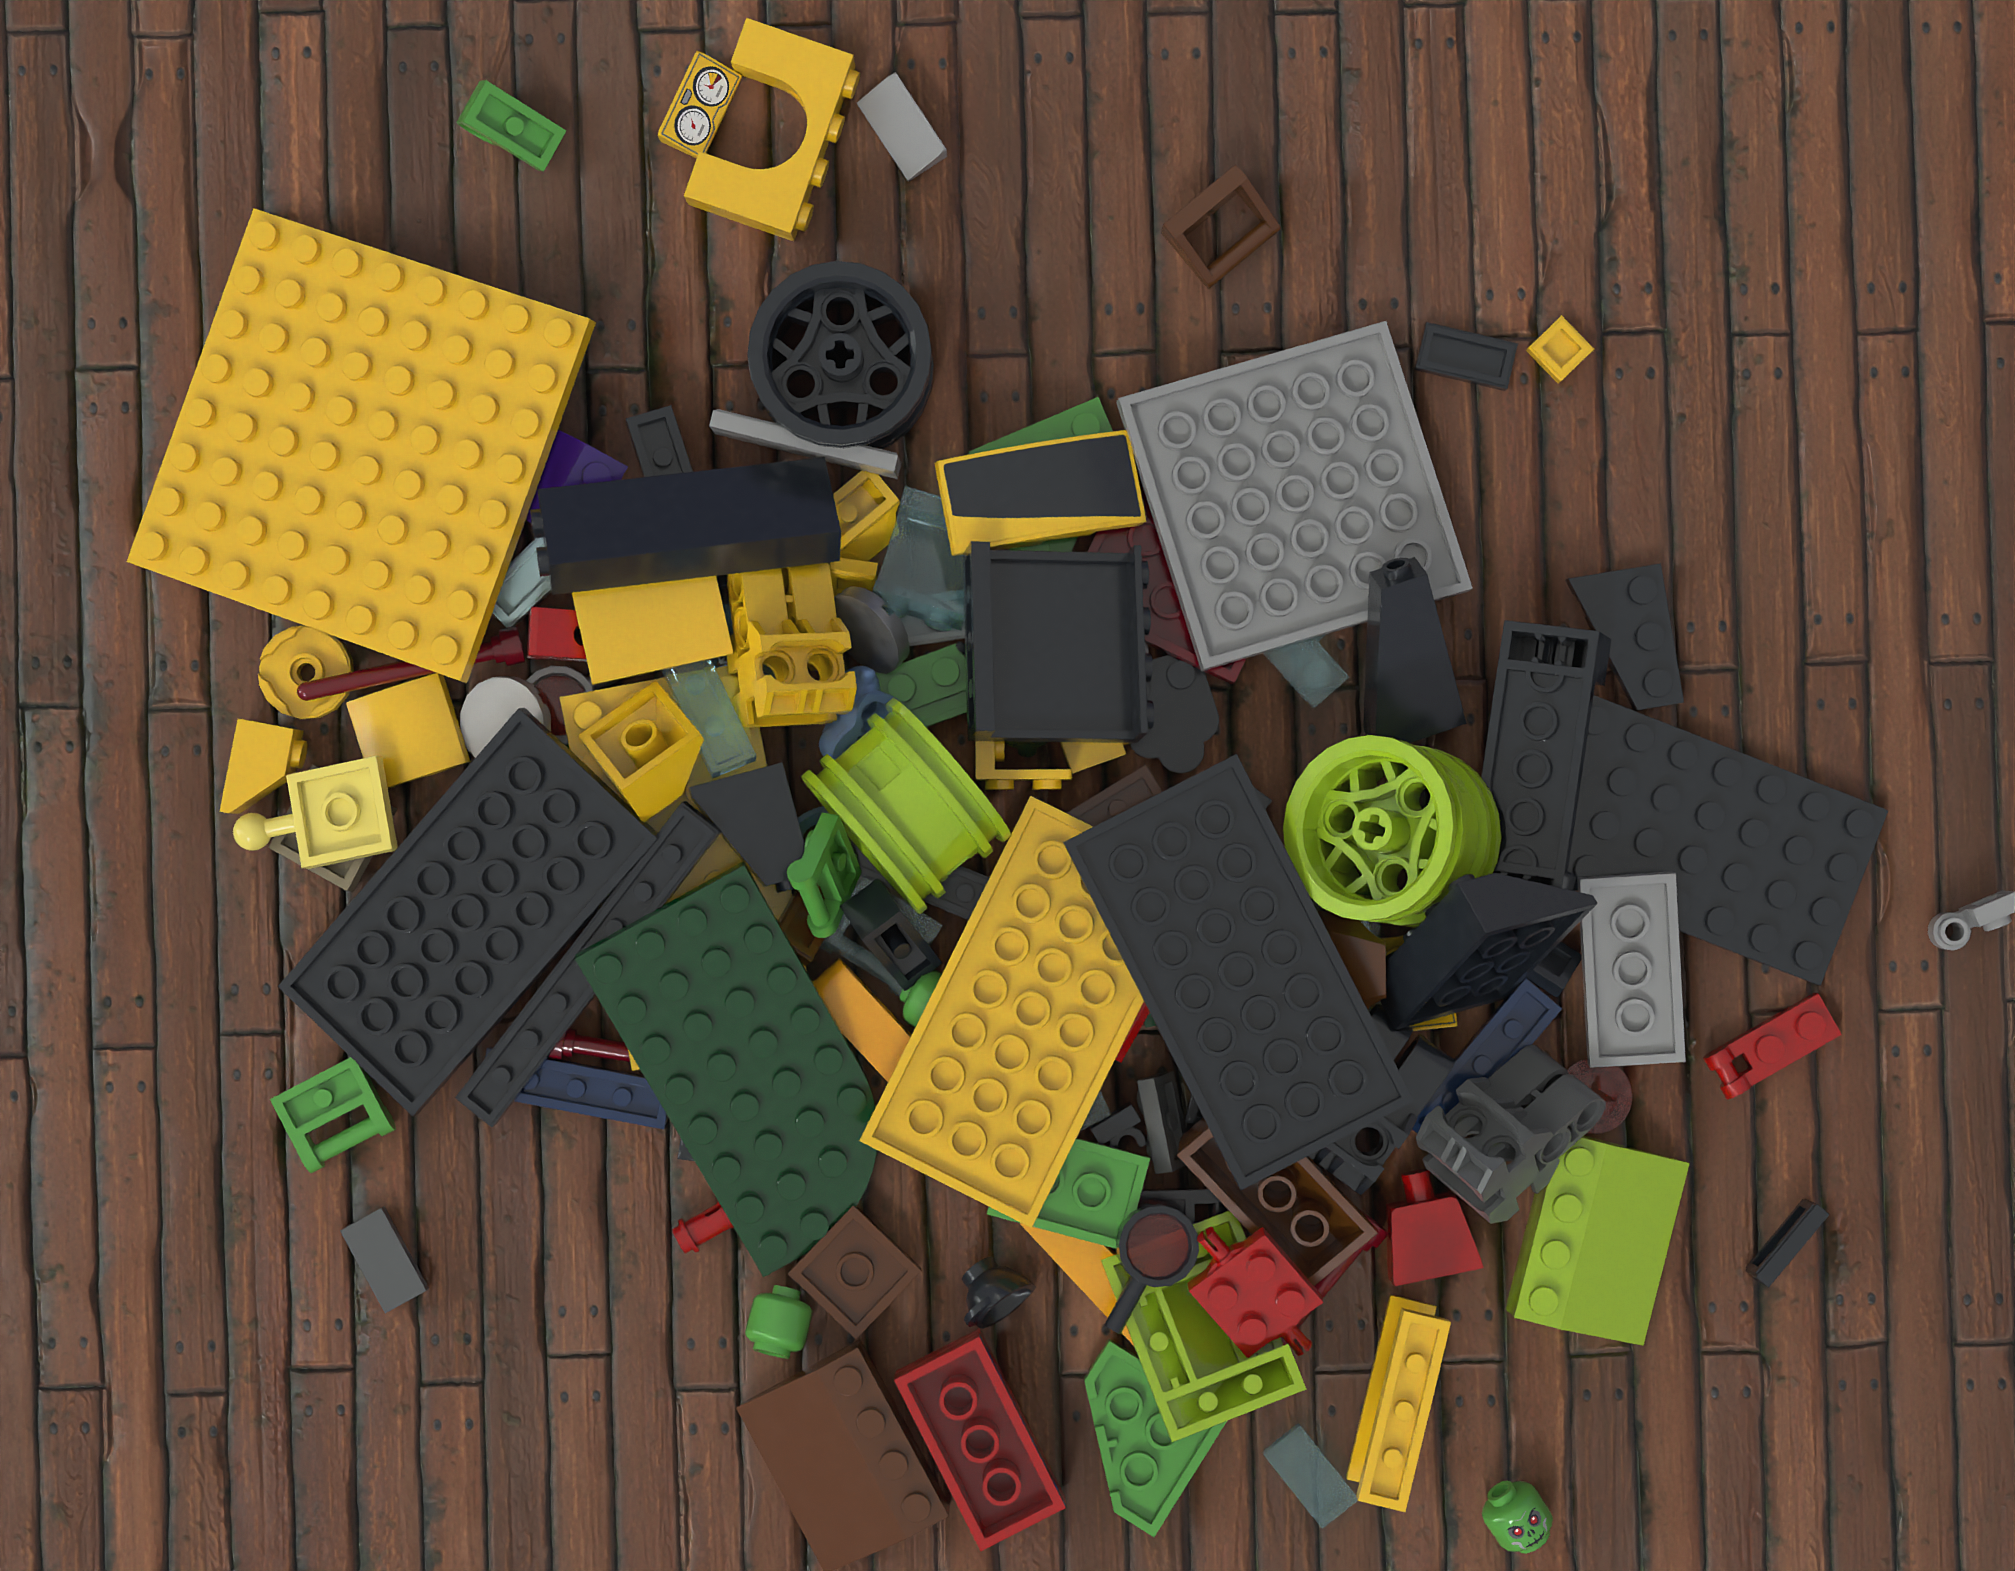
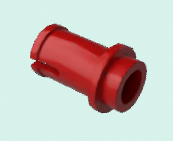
[672,1202,734,1254]

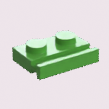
[875,643,967,728]

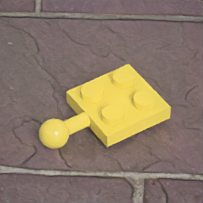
[233,756,398,869]

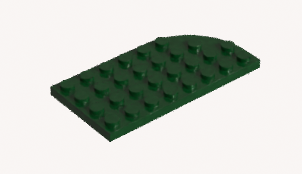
[575,861,877,1277]

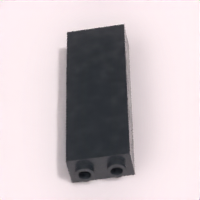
[530,457,841,595]

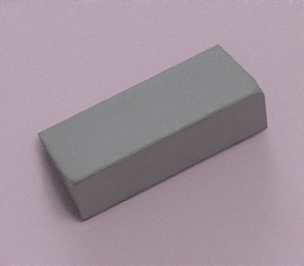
[857,72,947,182]

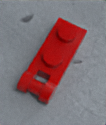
[1703,993,1842,1100]

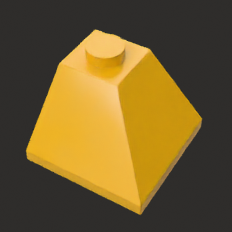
[578,680,704,822]

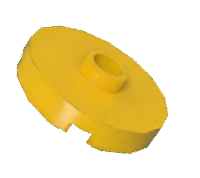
[258,626,354,719]

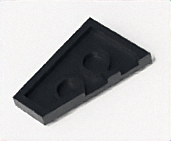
[1565,563,1684,711]

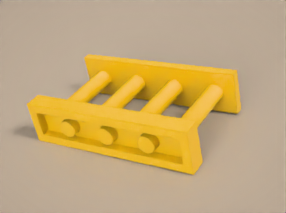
[1346,1294,1451,1512]

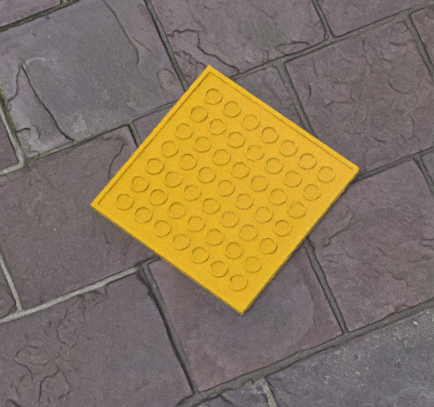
[127,208,596,683]

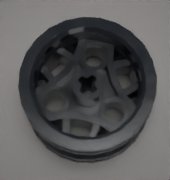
[747,261,934,449]

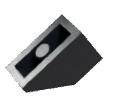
[840,878,943,991]

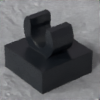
[1090,1101,1146,1149]

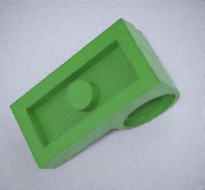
[456,80,566,172]

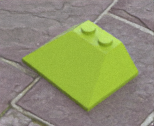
[1101,1211,1306,1442]

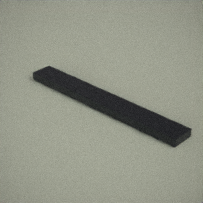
[455,801,722,1127]

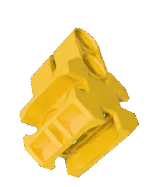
[727,563,857,728]

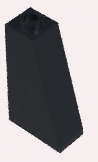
[1363,557,1467,743]

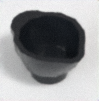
[962,1257,1036,1329]

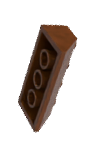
[1177,1118,1378,1286]

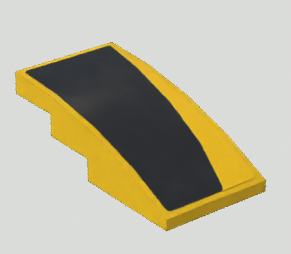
[934,430,1147,556]

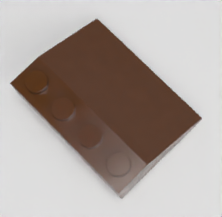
[736,1339,950,1571]

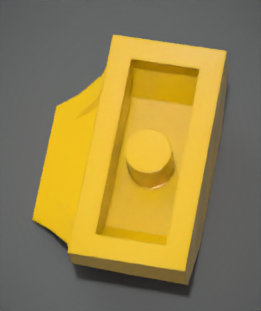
[833,471,900,562]

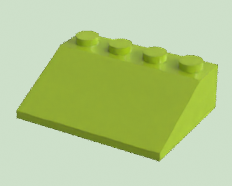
[1505,1136,1690,1346]

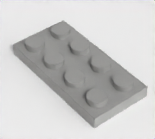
[1577,871,1686,1068]

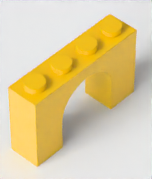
[684,18,860,242]

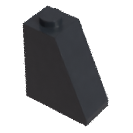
[688,762,805,893]

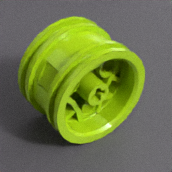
[801,697,1011,914]
[1283,735,1501,927]

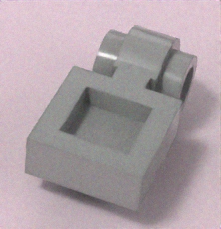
[1928,890,2015,950]

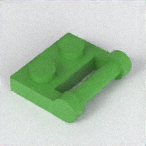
[787,812,862,938]
[270,1057,396,1173]

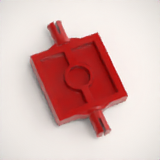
[1187,1227,1323,1358]

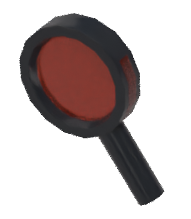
[1104,1204,1199,1335]

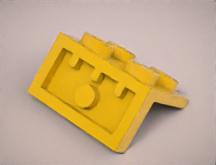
[975,741,1072,790]

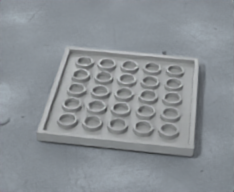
[1116,321,1473,671]

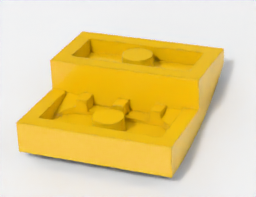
[346,673,471,789]

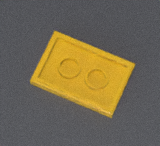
[572,576,733,685]

